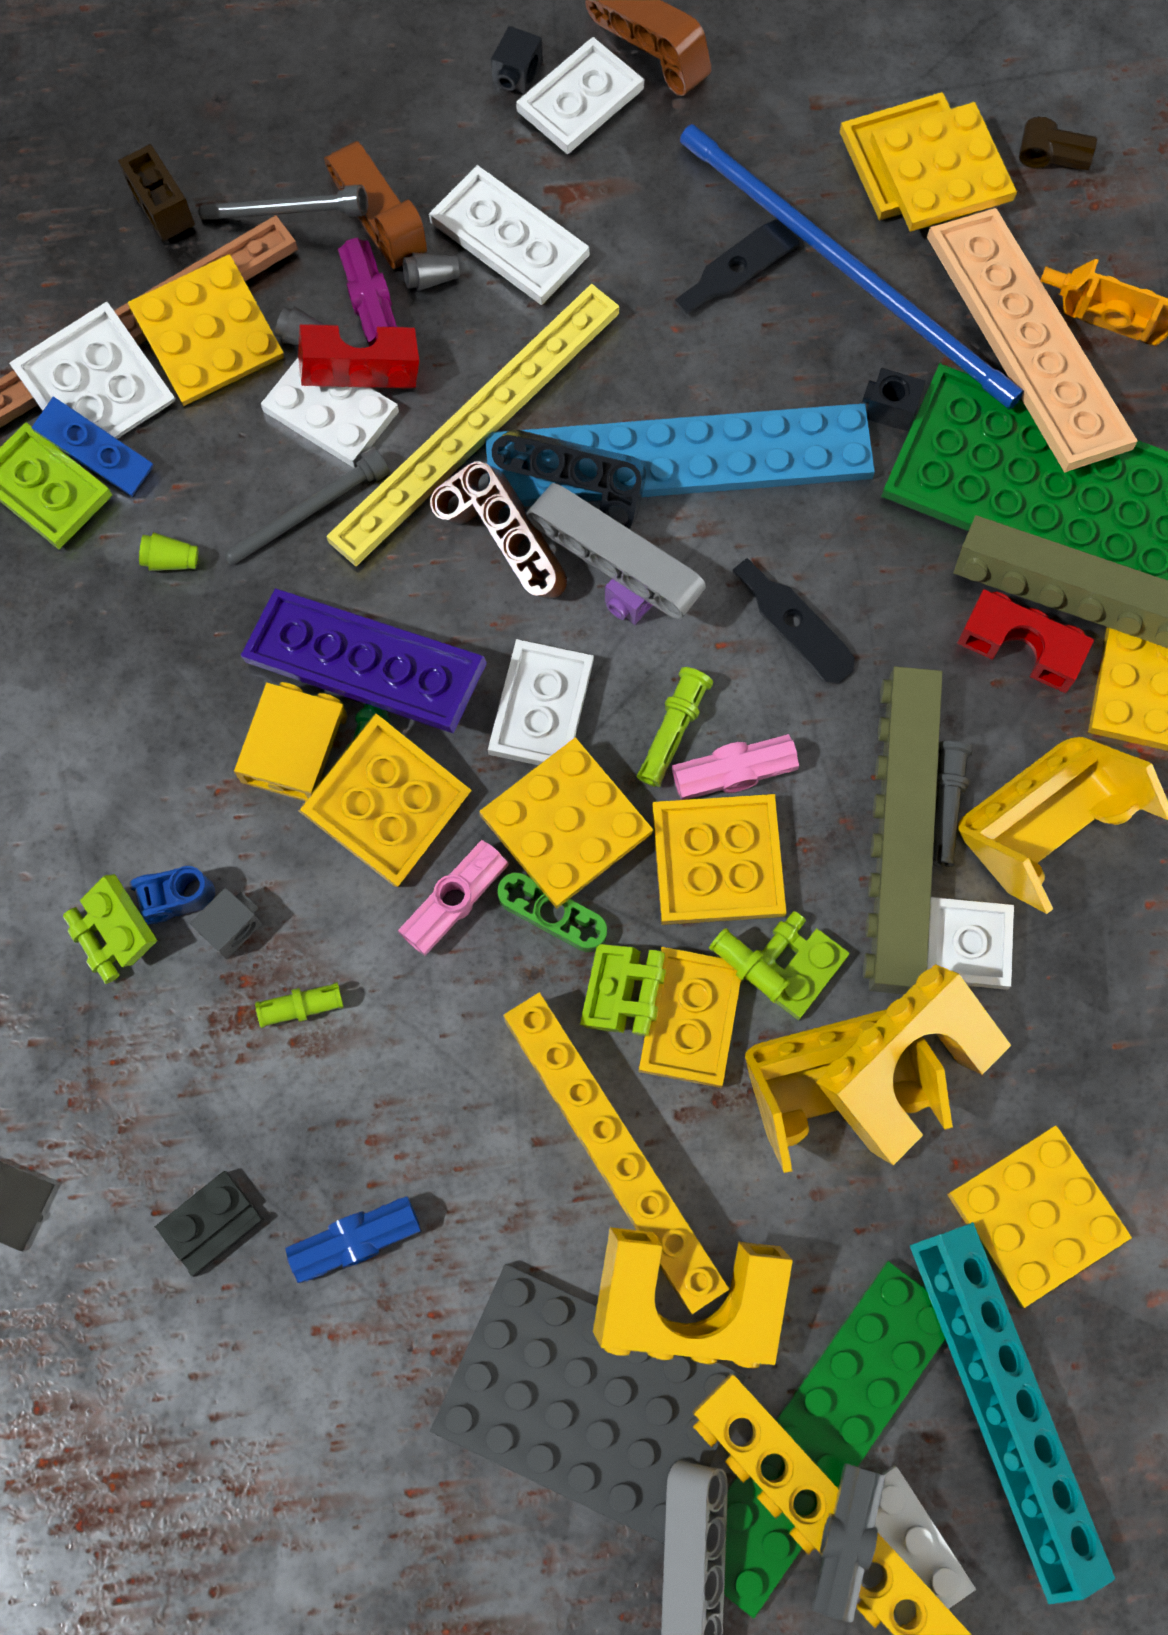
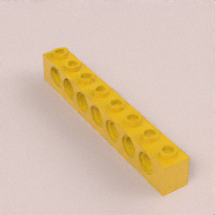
[503,992,729,1315]
[692,1374,971,1635]

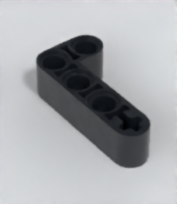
[492,430,646,529]

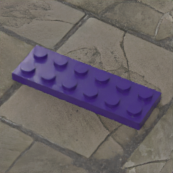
[241,588,487,734]

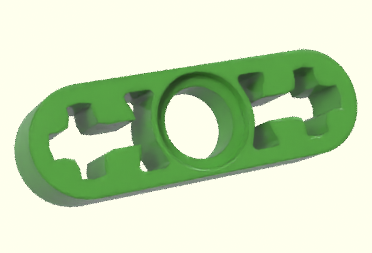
[497,873,607,952]

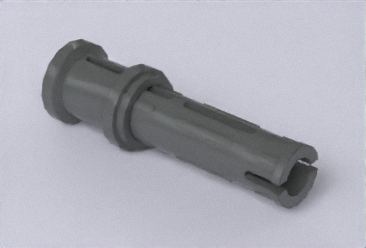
[932,741,973,867]

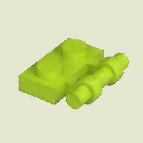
[63,874,158,984]
[745,911,850,1021]
[580,944,666,1036]

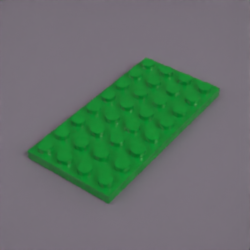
[881,363,1168,581]

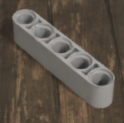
[526,483,706,620]
[661,1461,728,1635]

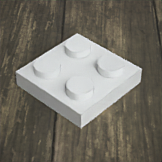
[927,897,1014,990]

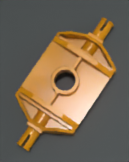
[1040,259,1168,346]

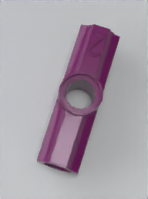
[338,237,397,346]

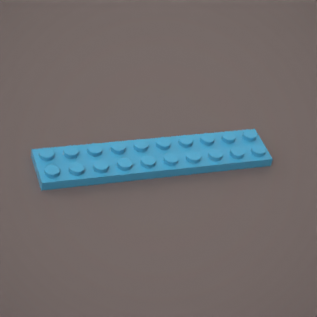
[485,403,875,508]

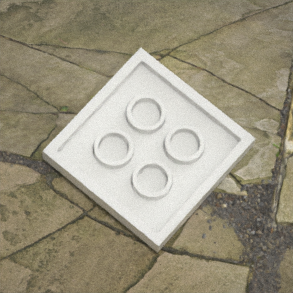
[10,301,175,463]

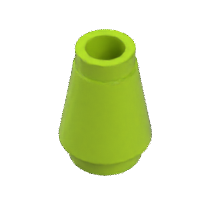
[139,532,198,571]

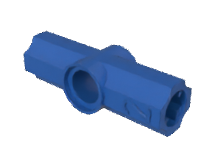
[285,1196,422,1284]

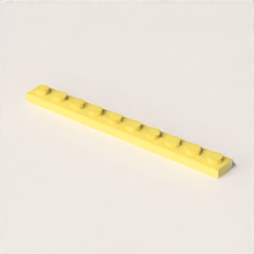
[326,284,619,566]

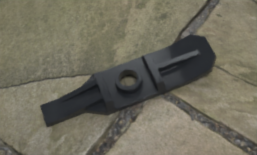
[675,219,800,315]
[733,558,855,684]

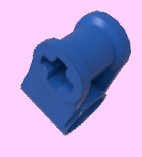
[129,866,215,925]

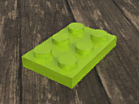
[0,422,112,549]

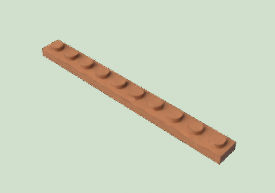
[0,215,298,427]

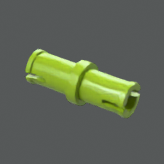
[709,928,791,1003]
[255,982,344,1028]

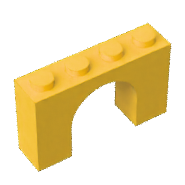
[816,964,1011,1165]
[593,1227,793,1369]

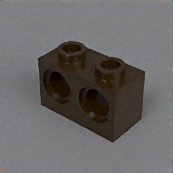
[118,144,195,241]

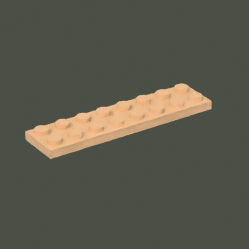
[927,208,1138,472]

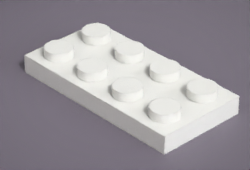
[429,165,590,305]

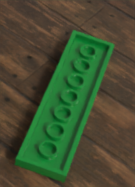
[724,1261,945,1619]

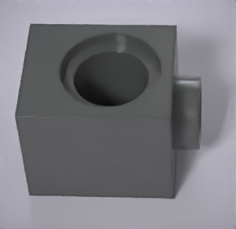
[189,888,262,959]

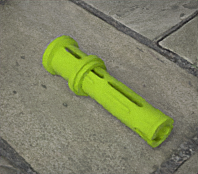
[637,667,714,787]

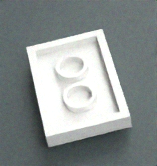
[516,37,644,154]
[261,358,399,468]
[488,639,594,765]
[862,1465,976,1624]

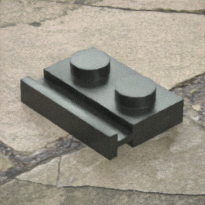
[154,1171,264,1277]

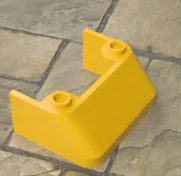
[958,737,1168,914]
[745,1009,953,1173]

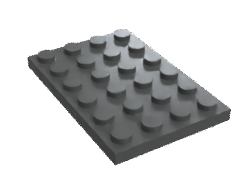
[429,1264,746,1545]

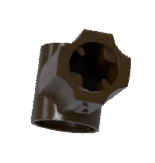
[1019,117,1098,171]

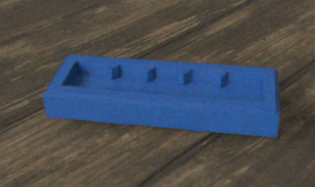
[31,396,154,497]

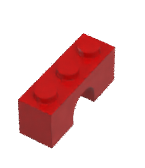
[298,324,419,388]
[957,589,1095,694]

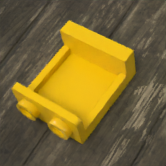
[234,682,348,801]

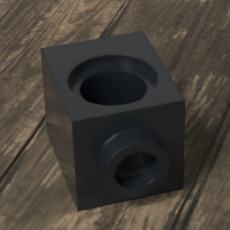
[491,26,543,95]
[862,367,925,432]

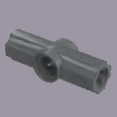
[811,1463,886,1623]

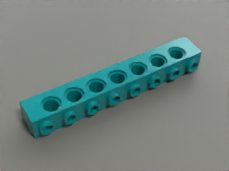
[909,1222,1116,1605]

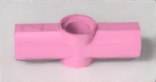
[672,734,799,800]
[398,840,509,956]

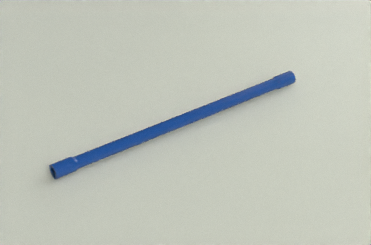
[680,124,1024,410]

